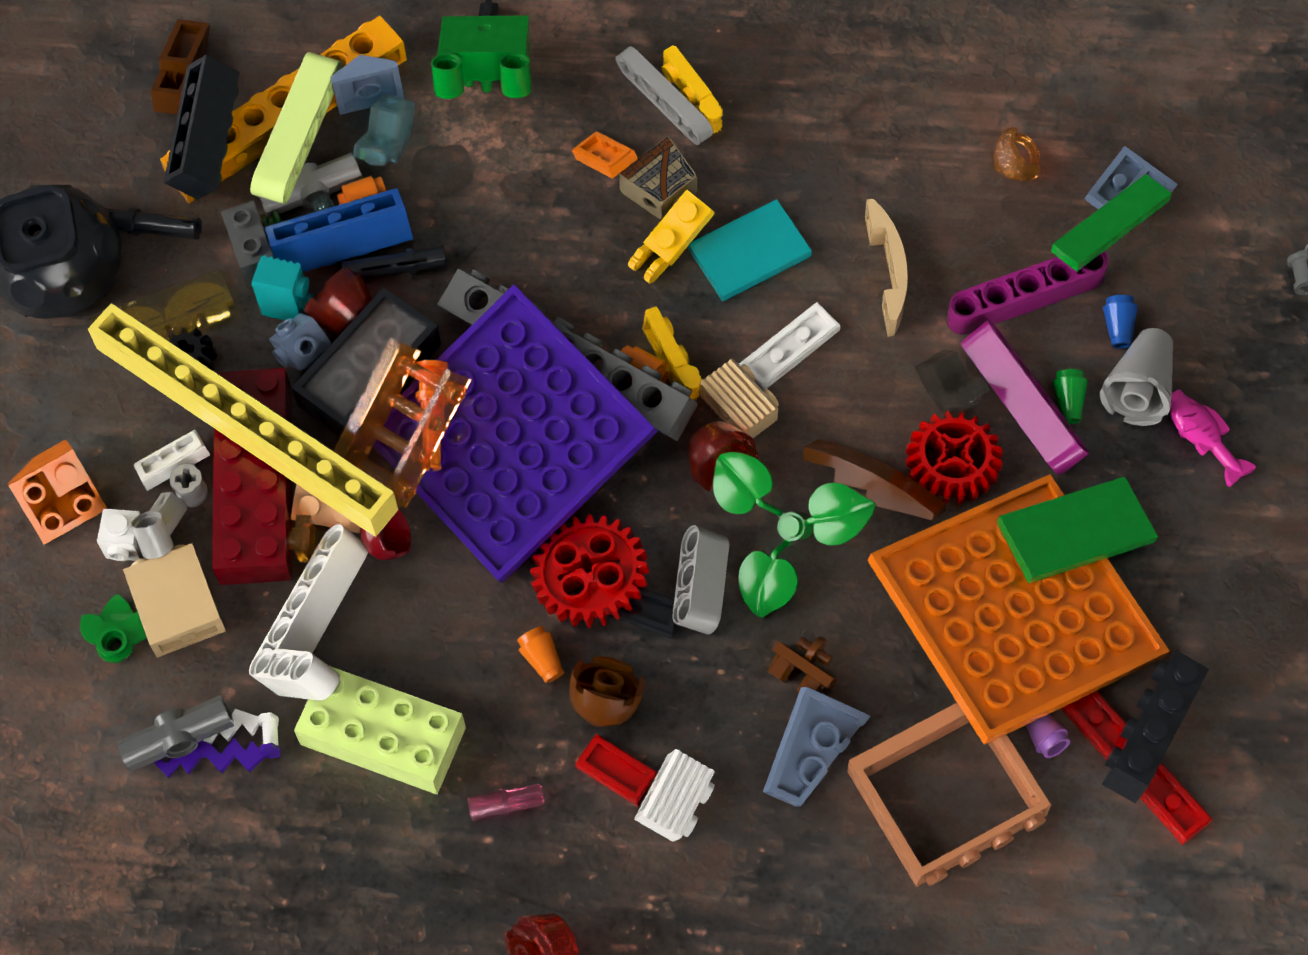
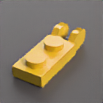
[662,46,723,134]
[628,190,715,284]
[642,306,702,400]

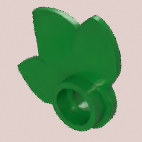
[80,594,147,663]

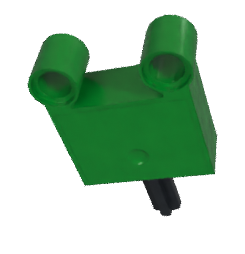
[431,0,532,99]

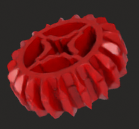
[905,410,1003,505]

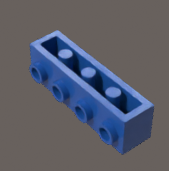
[265,188,413,272]

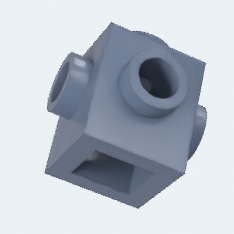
[269,313,332,371]

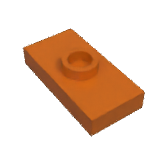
[572,131,638,179]

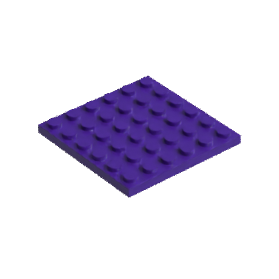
[362,284,658,583]

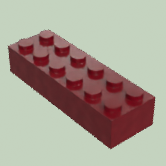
[212,368,292,585]

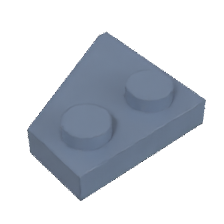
[1084,146,1178,209]

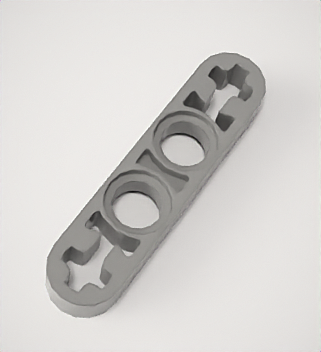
[615,46,713,145]

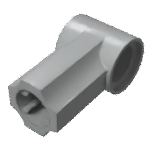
[131,492,187,559]

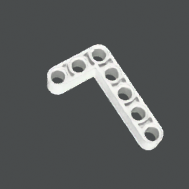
[249,524,368,701]

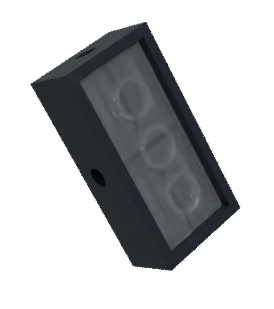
[291,288,441,445]

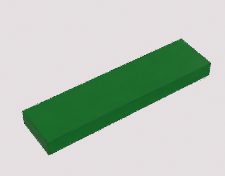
[1051,174,1172,272]

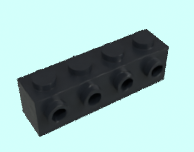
[163,54,240,200]
[1102,650,1209,803]

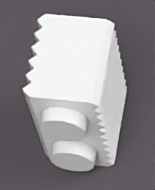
[634,749,715,842]

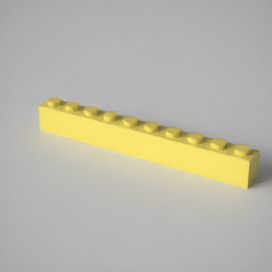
[88,303,398,537]

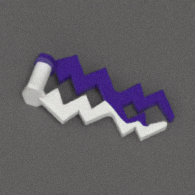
[153,709,281,778]

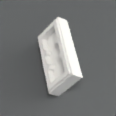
[134,430,210,491]

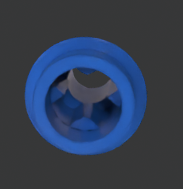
[1103,295,1138,349]

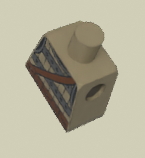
[619,136,697,219]

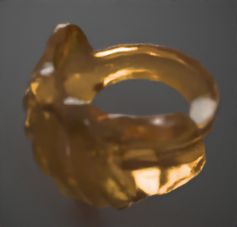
[993,127,1041,181]

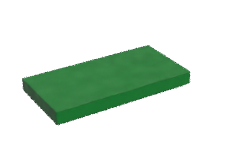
[996,476,1158,583]

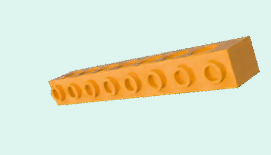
[160,16,407,203]

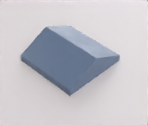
[331,55,404,115]

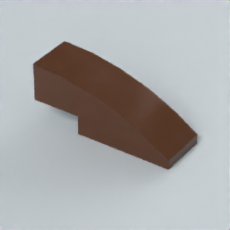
[151,19,210,115]

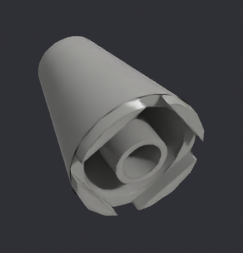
[1100,328,1173,426]

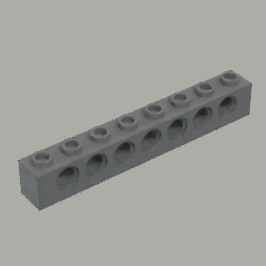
[437,269,698,441]

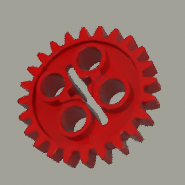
[530,514,649,628]

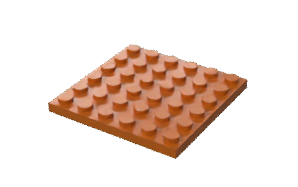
[867,474,1170,745]

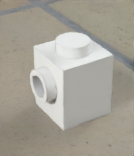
[97,508,143,561]

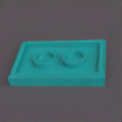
[688,199,812,302]

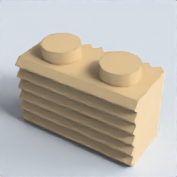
[700,359,779,444]

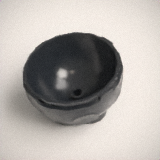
[0,185,121,319]

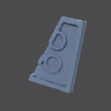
[763,687,870,806]

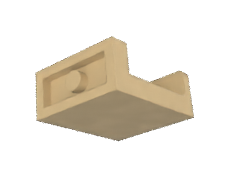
[123,543,226,658]

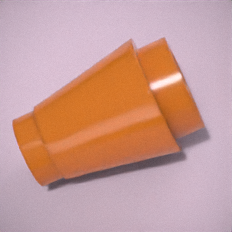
[517,626,565,683]

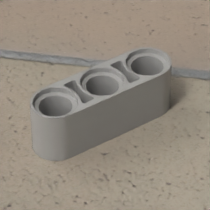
[673,525,729,635]

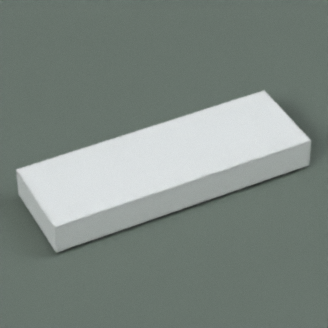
[739,302,840,391]

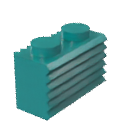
[251,255,314,320]

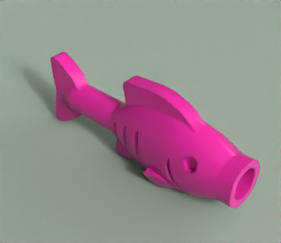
[1169,389,1256,487]

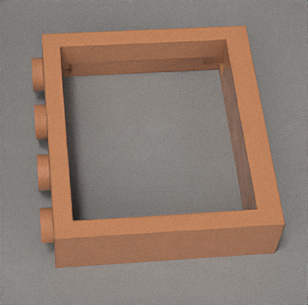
[847,703,1051,887]

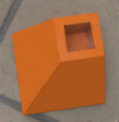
[8,439,107,545]

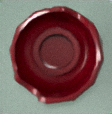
[360,508,411,560]

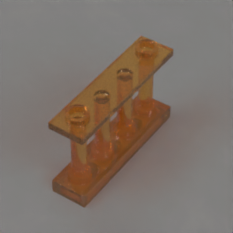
[333,338,471,508]

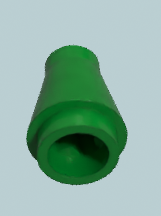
[1052,369,1088,424]

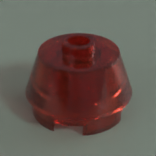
[303,267,373,336]
[688,421,759,492]
[505,913,579,955]

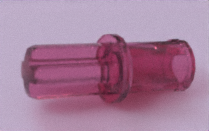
[467,784,544,822]

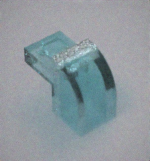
[353,93,415,166]

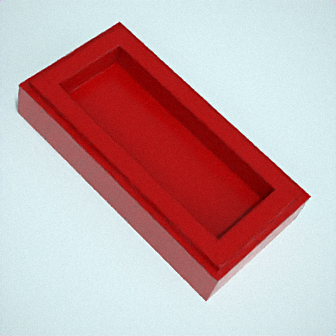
[575,734,658,807]

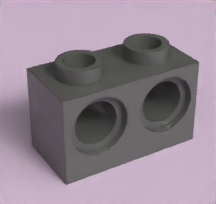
[221,201,274,288]

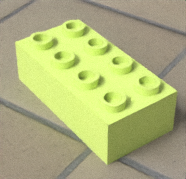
[294,666,466,795]

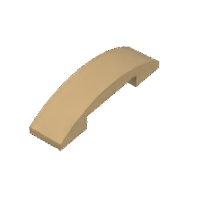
[865,199,908,337]

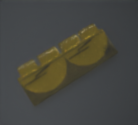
[89,269,234,361]

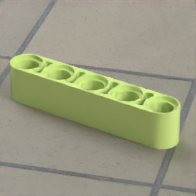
[250,52,342,204]

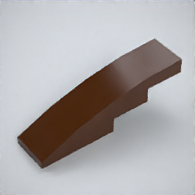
[803,439,947,520]

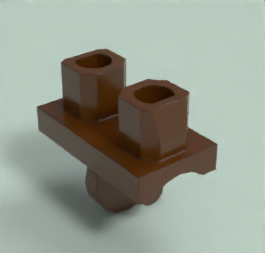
[768,636,839,694]

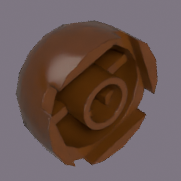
[569,656,645,727]

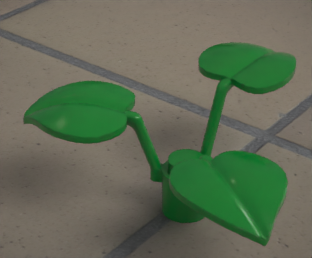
[713,452,876,617]

